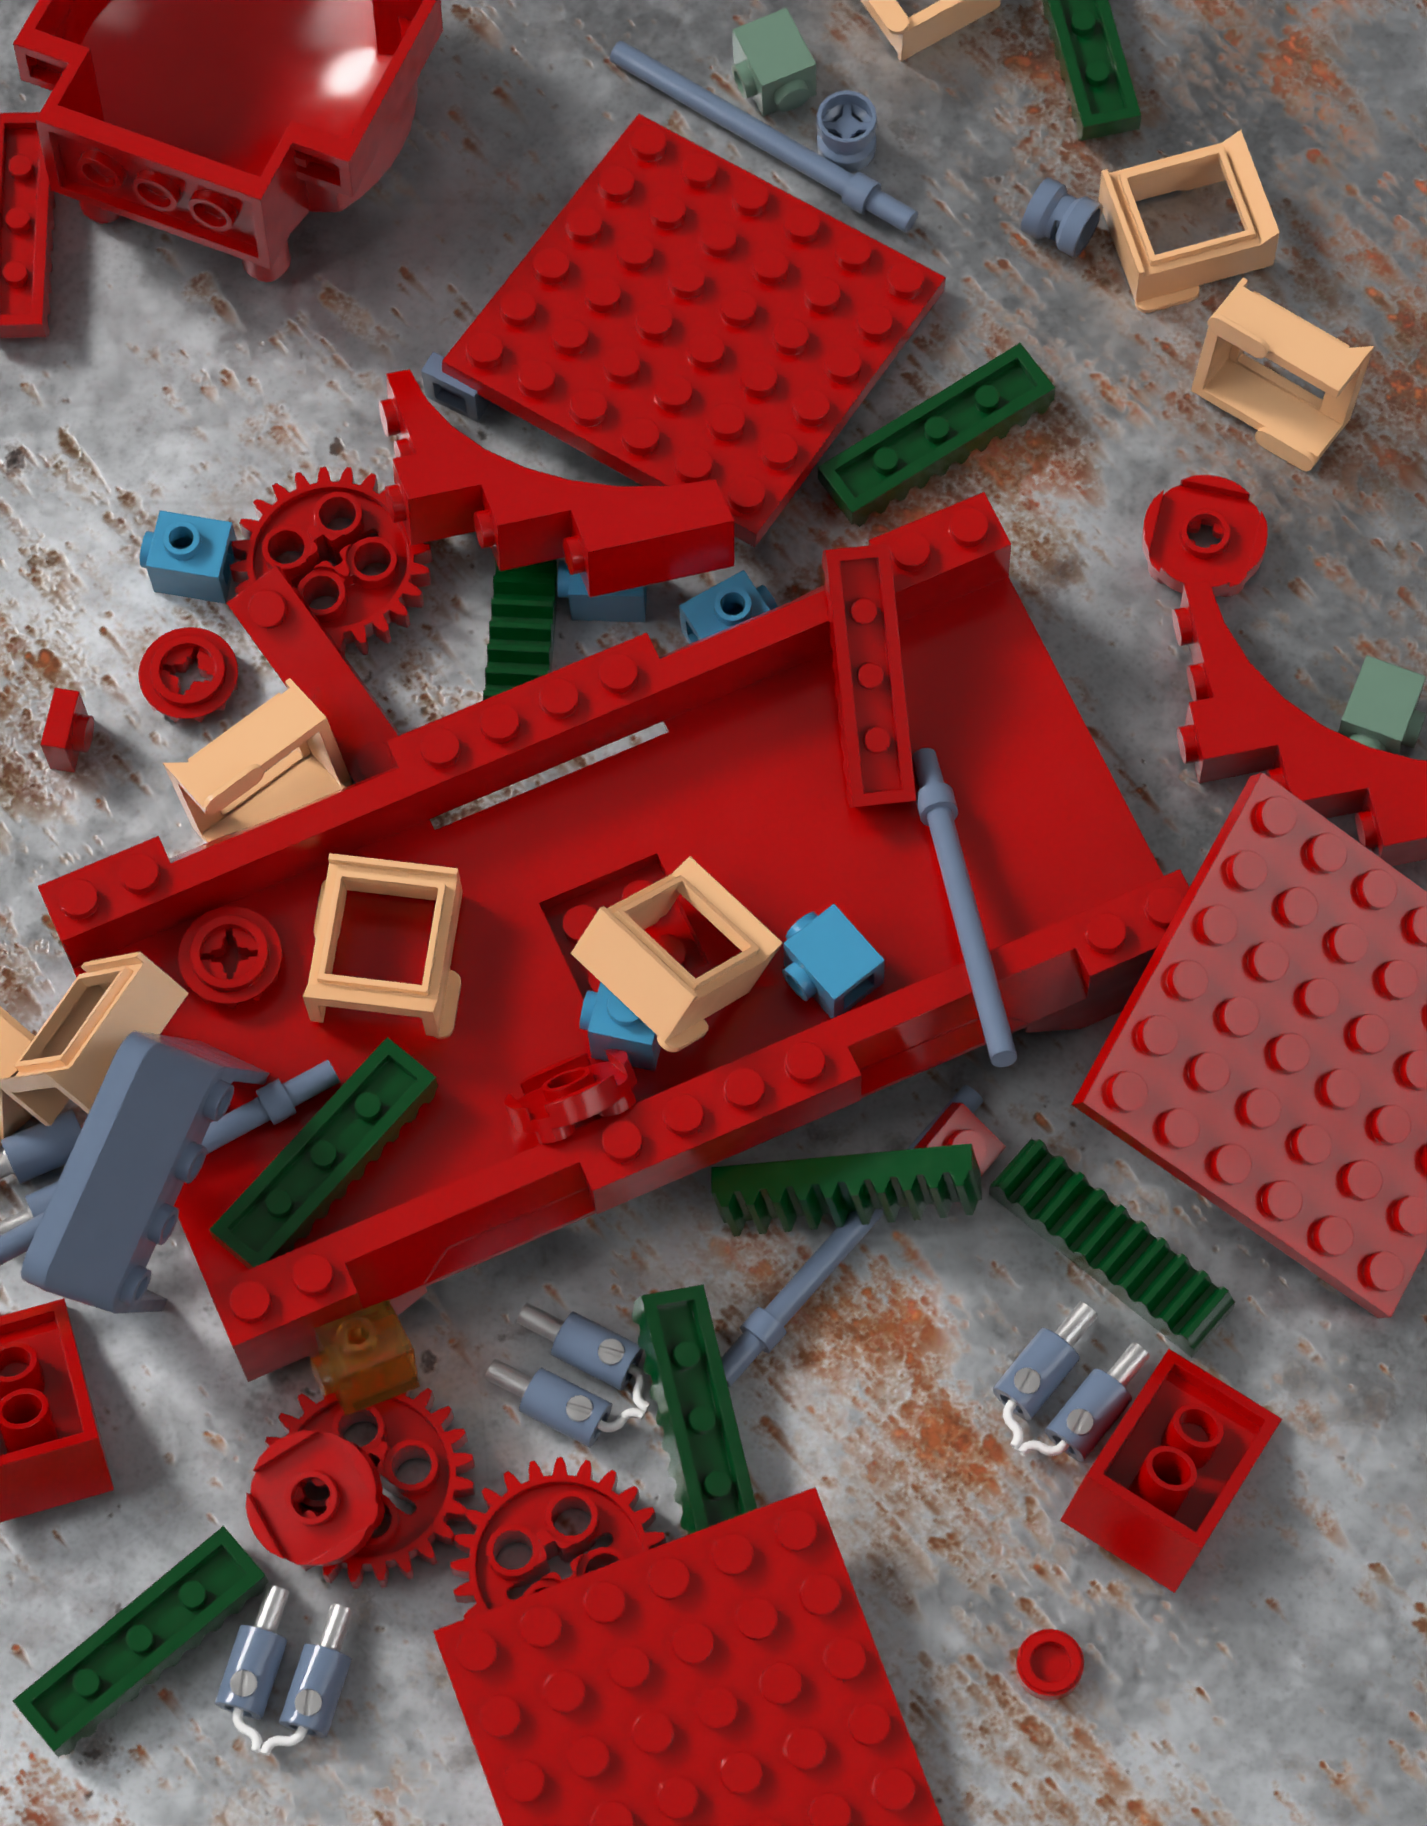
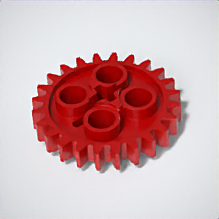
[230,467,433,655]
[265,1371,476,1589]
[450,1457,666,1619]

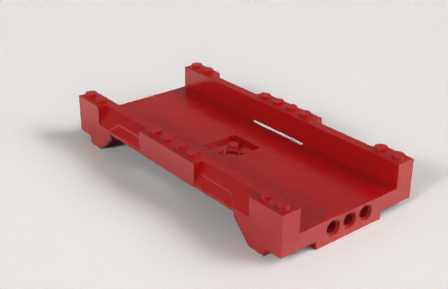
[38,492,1189,1382]

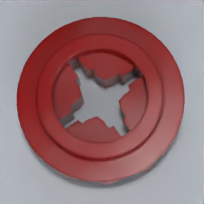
[139,627,239,723]
[178,906,283,1009]

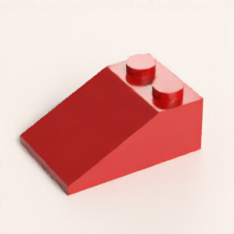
[0,1298,114,1523]
[1060,1349,1282,1593]

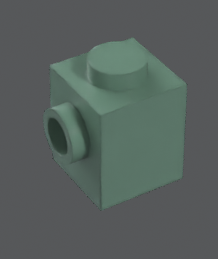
[732,8,817,117]
[1338,655,1427,755]

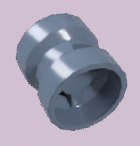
[817,90,877,172]
[1021,177,1103,259]

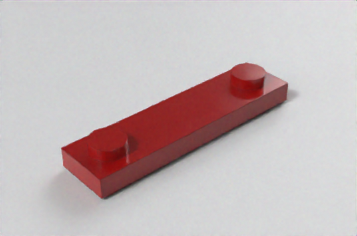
[227,566,401,783]

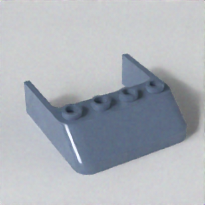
[21,1031,269,1314]

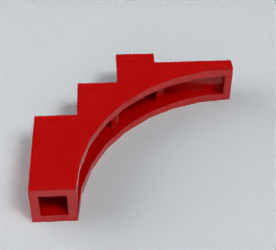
[379,369,735,598]
[1172,580,1427,866]

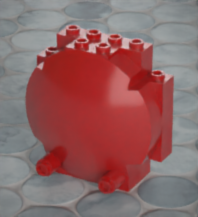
[13,0,443,282]

